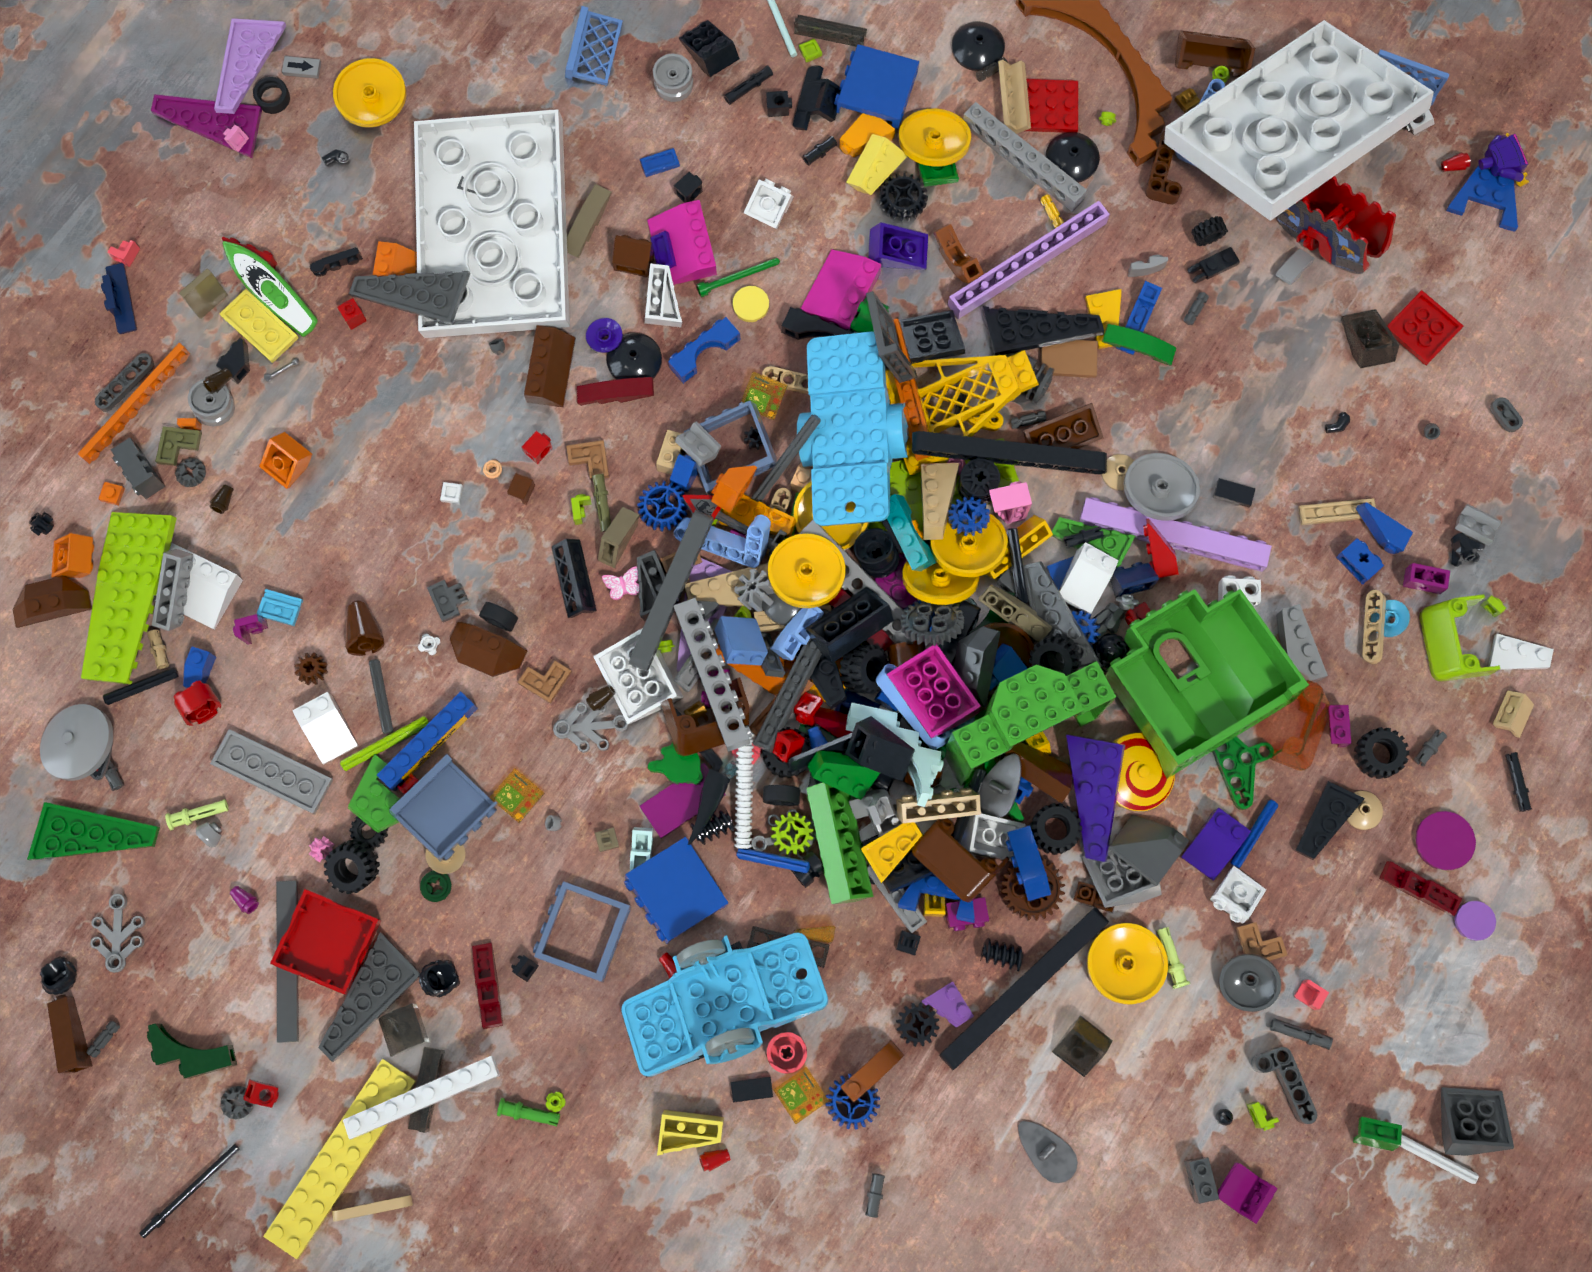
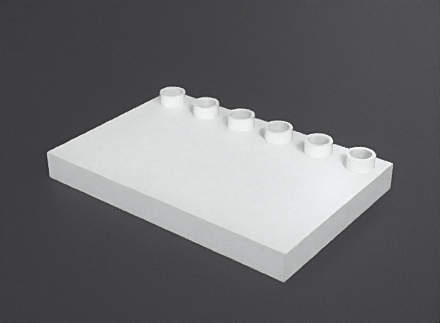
[1164,20,1434,221]
[414,109,570,338]

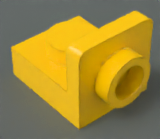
[1024,731,1051,755]

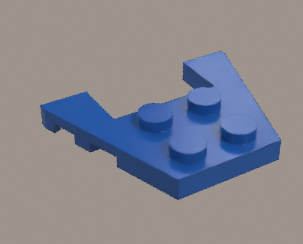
[1446,166,1518,232]
[898,874,975,923]

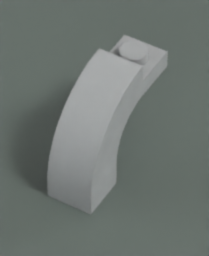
[849,789,895,825]

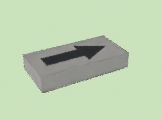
[282,56,321,79]

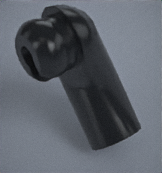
[321,149,349,165]
[1325,412,1350,433]

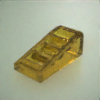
[794,926,836,944]

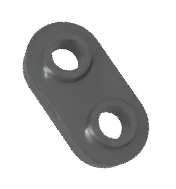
[1490,397,1523,432]

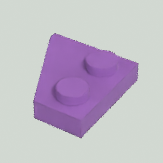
[922,982,974,1027]

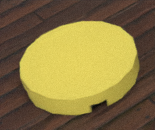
[733,286,769,322]

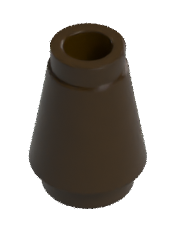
[203,368,233,394]
[210,485,234,514]
[586,685,616,711]

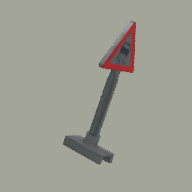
[683,495,787,561]

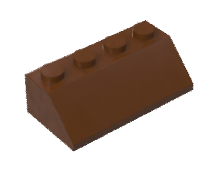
[524,325,576,408]

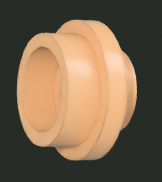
[483,460,502,479]

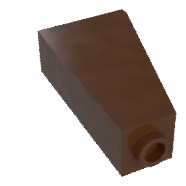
[1000,742,1072,803]
[47,994,93,1073]

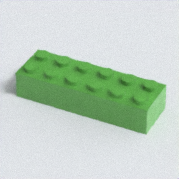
[806,783,874,904]

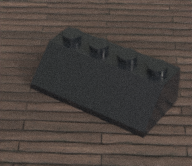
[805,586,894,663]

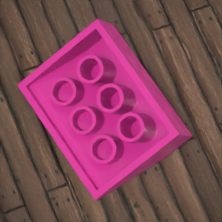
[647,200,717,285]
[801,249,882,330]
[887,644,981,739]

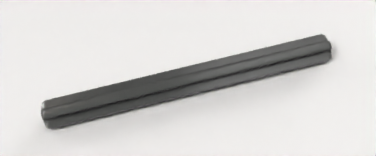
[751,415,821,502]

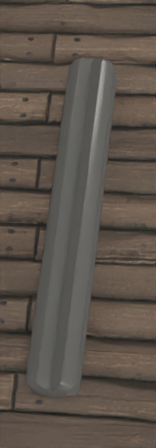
[369,659,393,734]

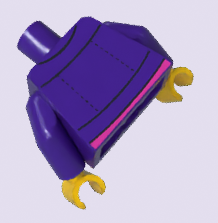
[1478,133,1529,187]

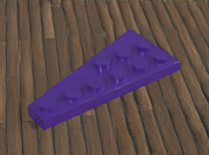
[1066,735,1125,862]

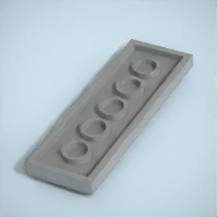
[210,729,333,815]

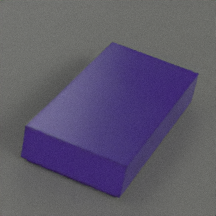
[650,231,677,269]

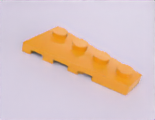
[719,494,796,537]

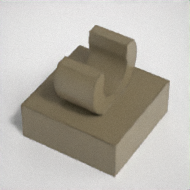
[595,827,619,852]

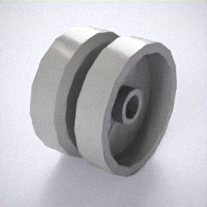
[653,54,694,102]
[188,379,235,427]

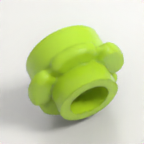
[1212,66,1230,83]
[1099,112,1116,126]
[658,639,675,653]
[546,1092,566,1112]

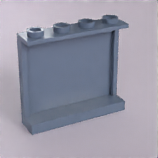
[389,754,497,862]

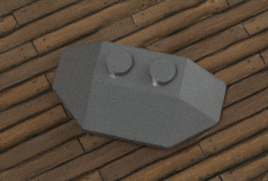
[953,626,1001,707]

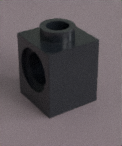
[766,91,792,117]
[674,172,703,203]

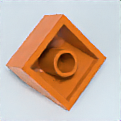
[373,241,417,277]
[259,432,312,489]
[711,466,757,513]
[51,533,94,578]

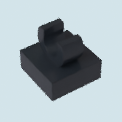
[896,930,921,956]
[511,955,539,982]

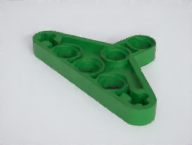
[1212,736,1274,810]

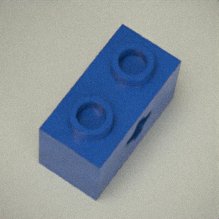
[1336,538,1384,585]

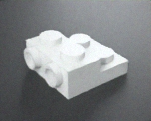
[744,178,794,229]
[1210,866,1266,924]

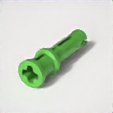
[497,1098,560,1127]

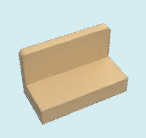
[1493,691,1534,738]

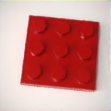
[1025,79,1078,133]
[1384,290,1464,366]

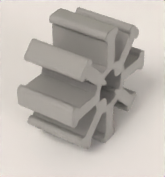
[735,569,775,612]

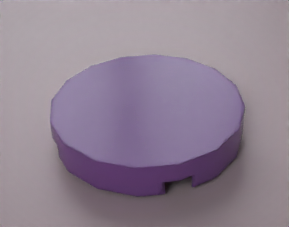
[1454,901,1496,941]

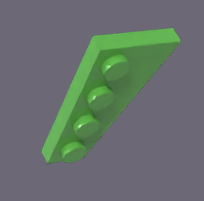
[1052,517,1135,568]

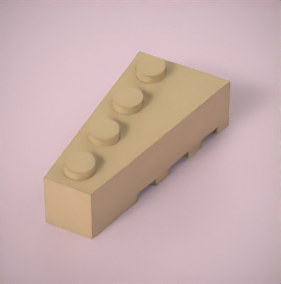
[921,463,959,540]

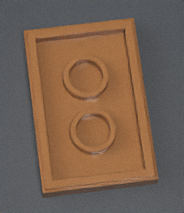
[1041,340,1098,378]

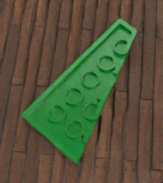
[27,802,160,860]

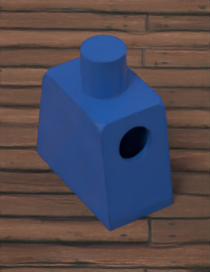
[989,644,1028,691]

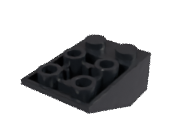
[679,20,740,77]
[845,716,915,781]

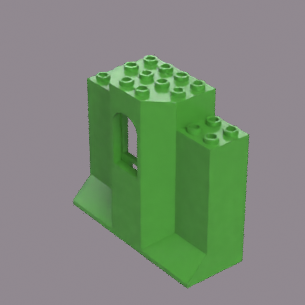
[1105,589,1309,779]
[944,661,1116,787]

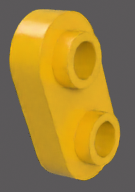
[967,406,1004,431]

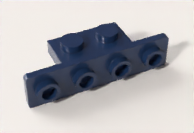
[101,263,137,334]

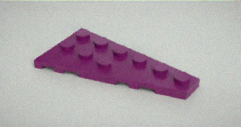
[151,94,262,158]

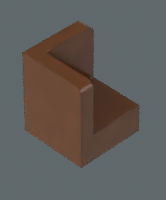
[507,473,535,505]

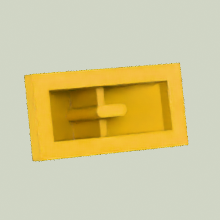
[923,893,945,917]

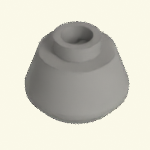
[196,822,222,847]

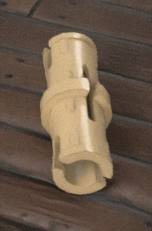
[147,629,169,669]

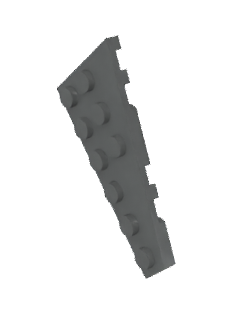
[349,271,471,325]
[1023,561,1103,670]
[318,932,420,1062]

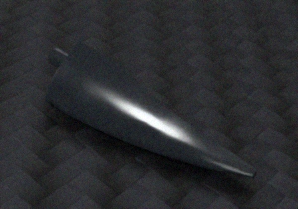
[688,763,730,845]

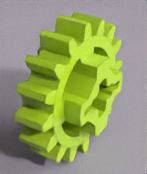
[771,812,814,856]

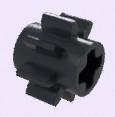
[743,426,763,450]
[29,512,54,536]

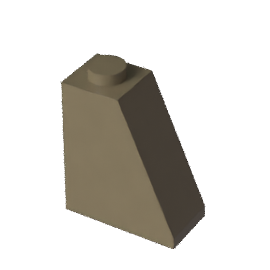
[598,507,639,568]

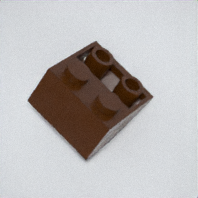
[612,235,654,278]

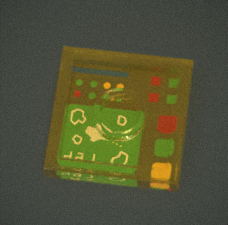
[741,372,788,420]
[489,768,545,823]
[773,1067,829,1124]

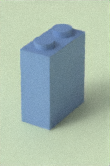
[714,616,768,665]

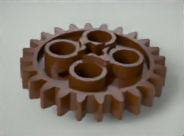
[1000,859,1065,921]

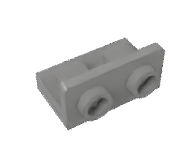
[675,421,721,466]
[1455,504,1501,546]

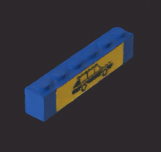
[377,691,478,792]

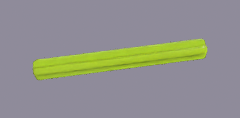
[340,716,429,771]

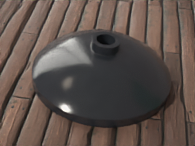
[952,21,1005,71]
[1045,132,1100,183]
[606,333,662,380]

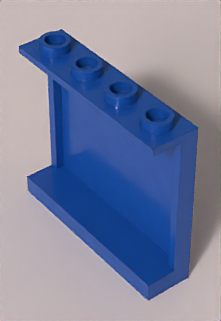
[834,44,919,130]
[624,837,728,944]

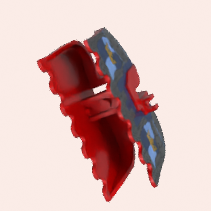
[1276,176,1396,274]

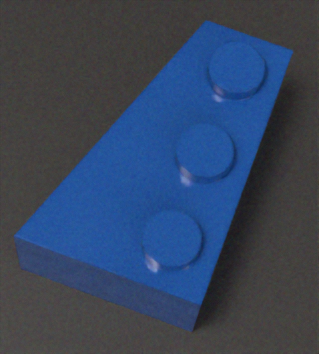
[1006,825,1051,901]

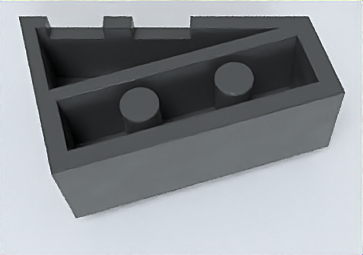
[111,437,165,499]
[637,550,666,621]

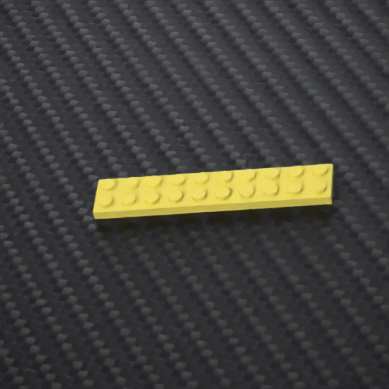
[263,1059,416,1259]

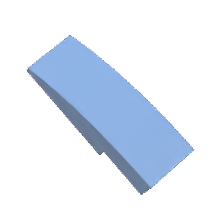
[771,607,824,661]

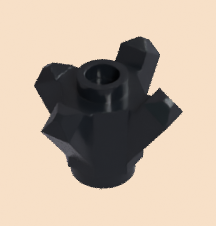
[1451,533,1485,567]

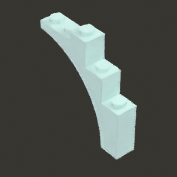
[846,703,944,807]

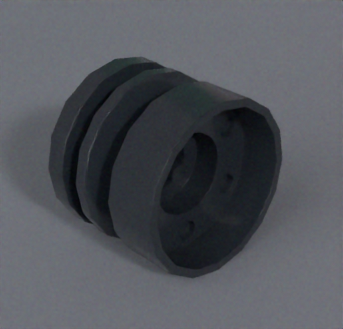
[958,458,1000,504]
[854,528,900,578]

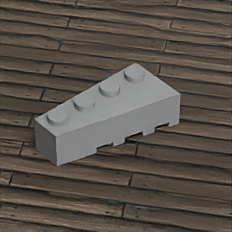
[1276,604,1328,684]

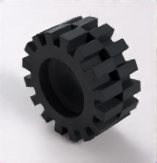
[1191,216,1228,246]
[349,816,388,849]

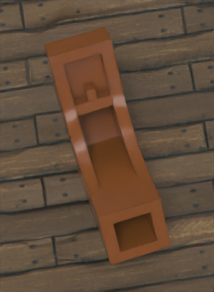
[933,224,984,283]
[840,1040,904,1102]

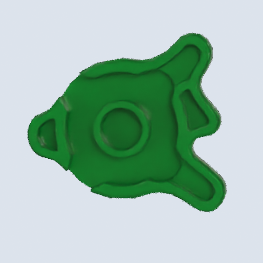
[648,742,703,785]

